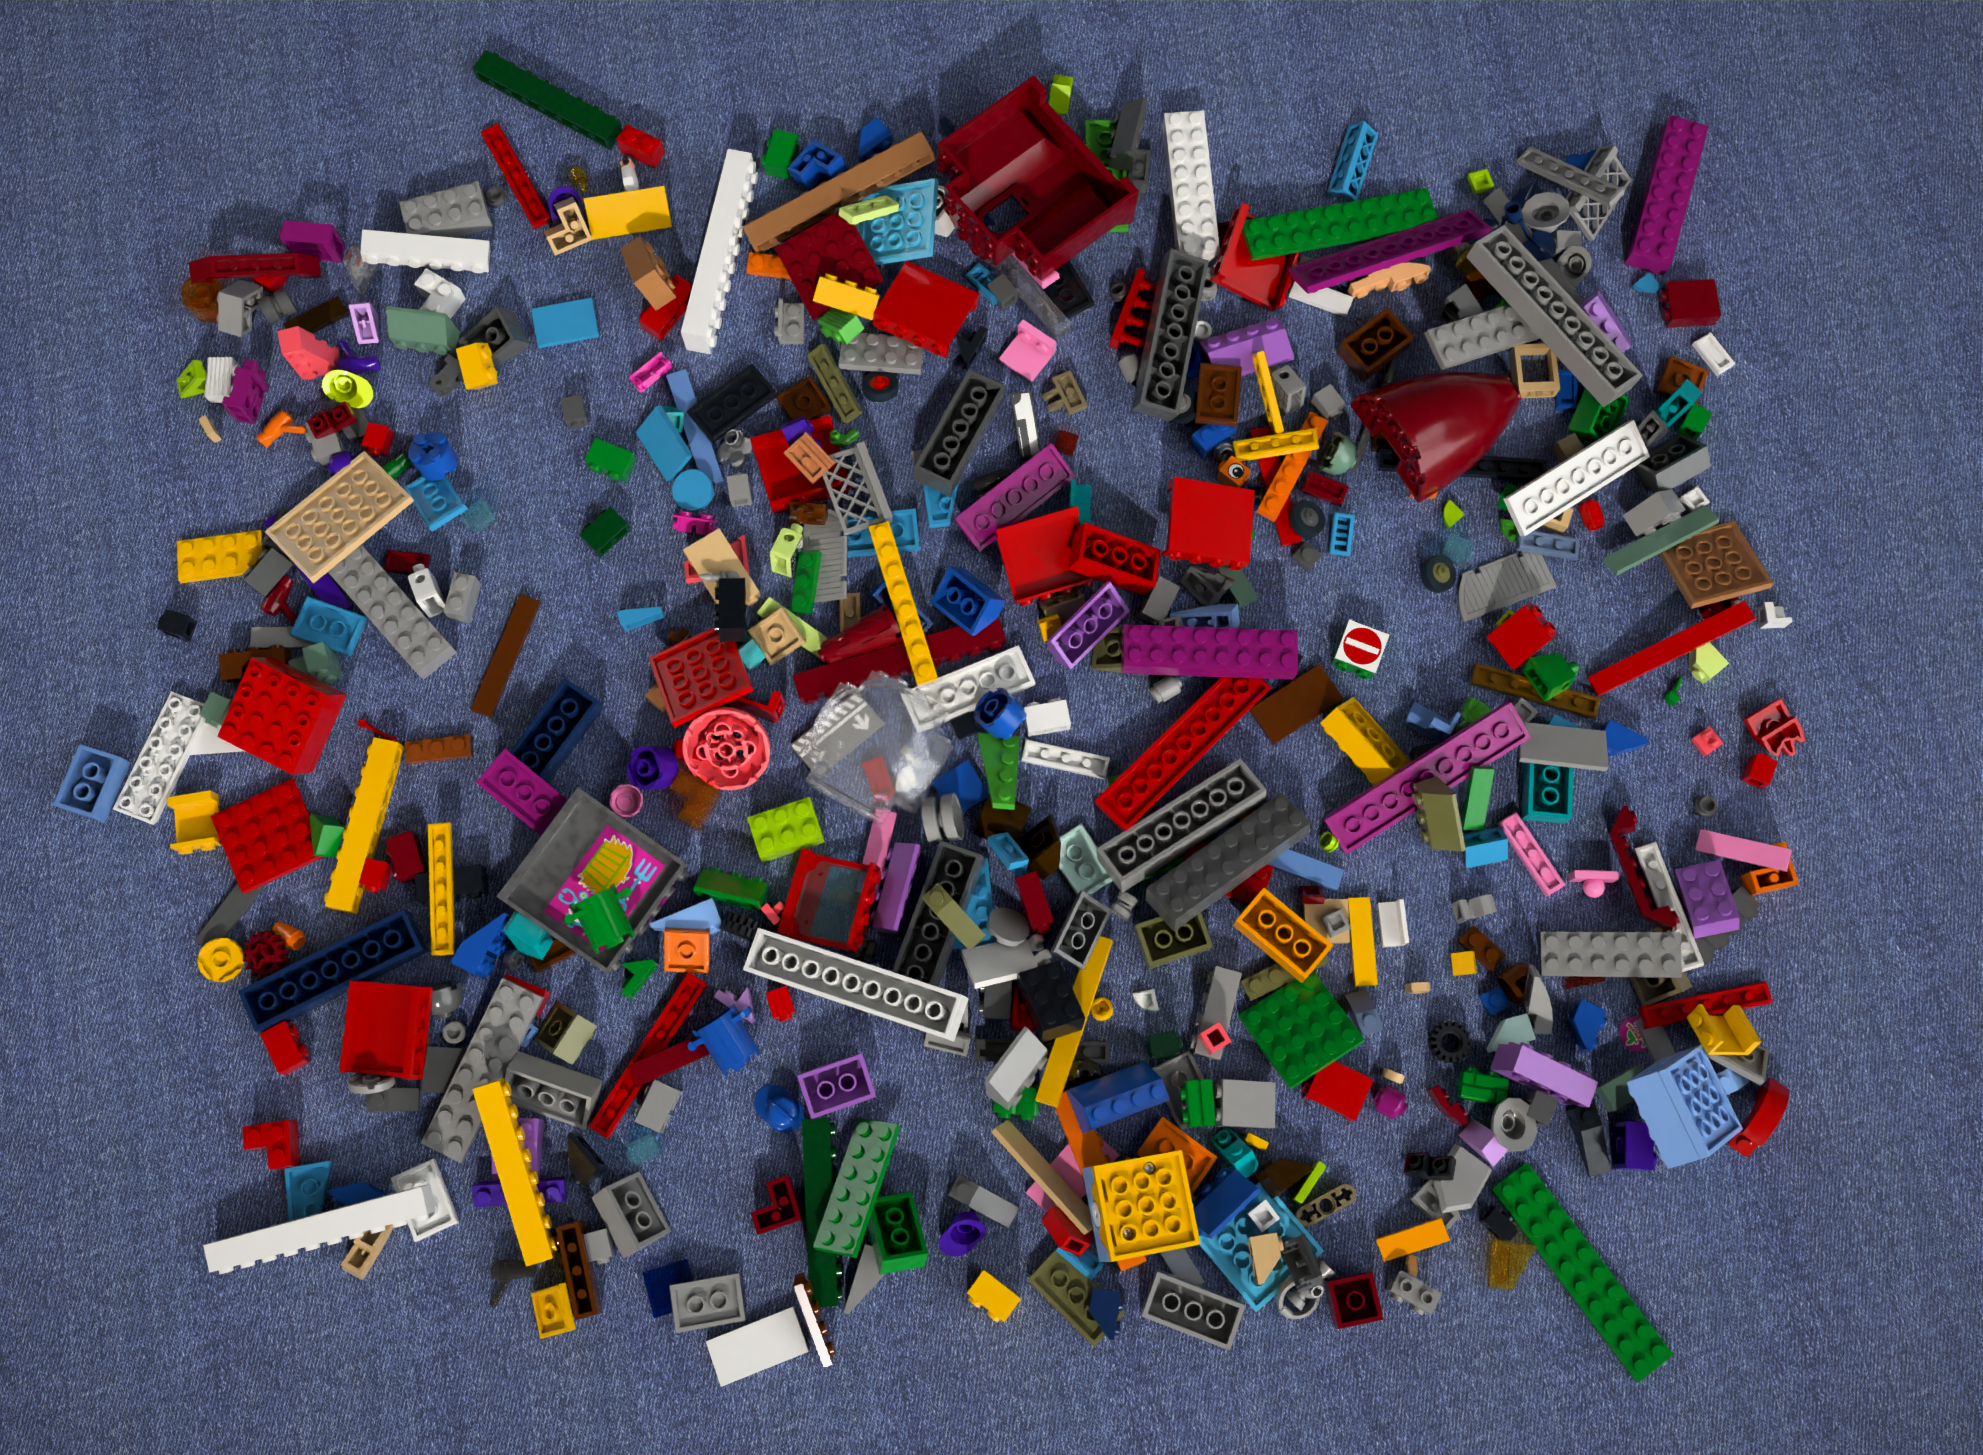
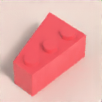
[277,326,341,380]

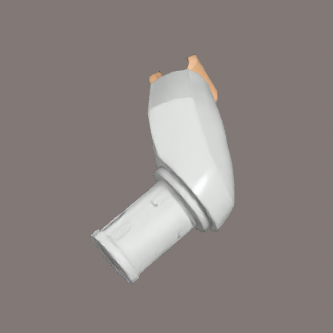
[620,158,640,192]

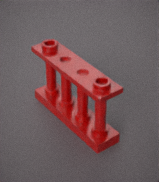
[1110,268,1157,349]

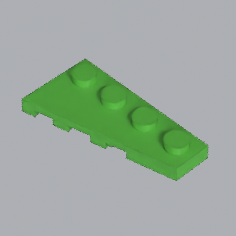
[977,733,1020,810]

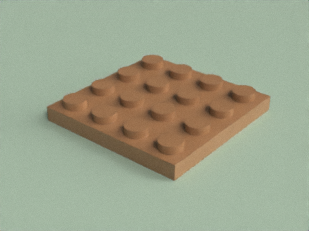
[1659,521,1773,609]

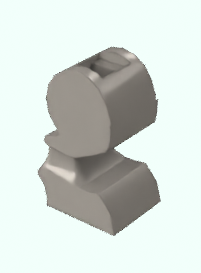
[1451,894,1497,923]

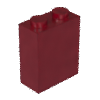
[1658,279,1721,328]
[1014,871,1054,935]

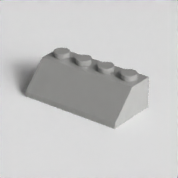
[505,1051,602,1130]

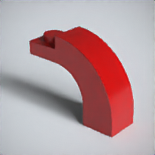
[1728,1077,1789,1158]

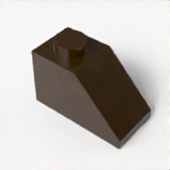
[1256,1158,1313,1199]

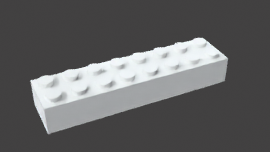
[1162,111,1220,268]

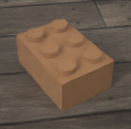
[620,236,676,310]

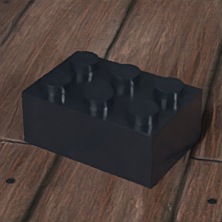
[1015,960,1085,1043]

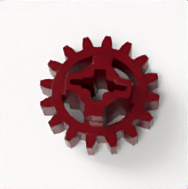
[243,931,289,980]

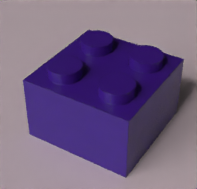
[1612,1121,1657,1171]

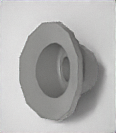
[1522,192,1571,233]
[1491,1098,1537,1152]

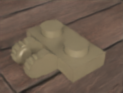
[1041,370,1088,416]

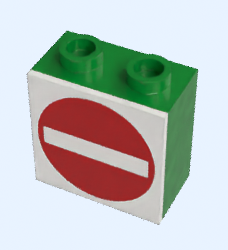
[1331,620,1389,679]

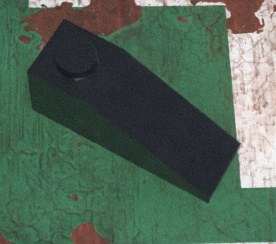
[1566,1103,1611,1177]

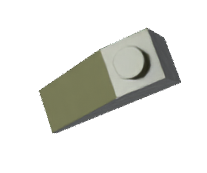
[922,883,986,951]

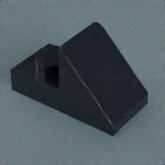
[956,326,988,371]

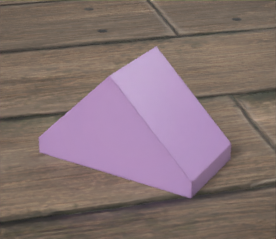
[349,302,380,344]
[1458,1119,1508,1167]

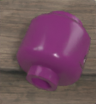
[1373,1085,1408,1119]

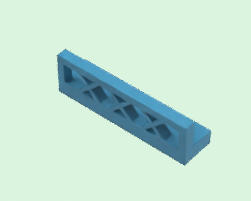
[1327,121,1378,202]

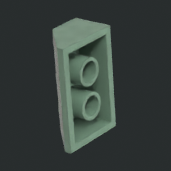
[386,306,460,355]

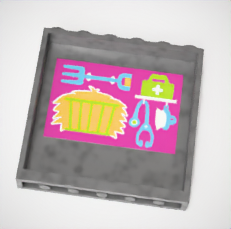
[497,787,688,974]

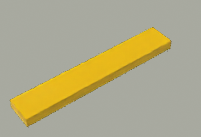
[428,822,456,956]

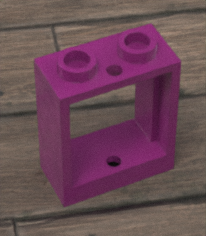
[279,220,346,262]

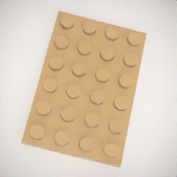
[264,451,414,583]

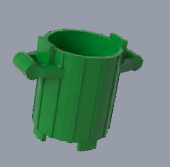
[562,884,635,955]

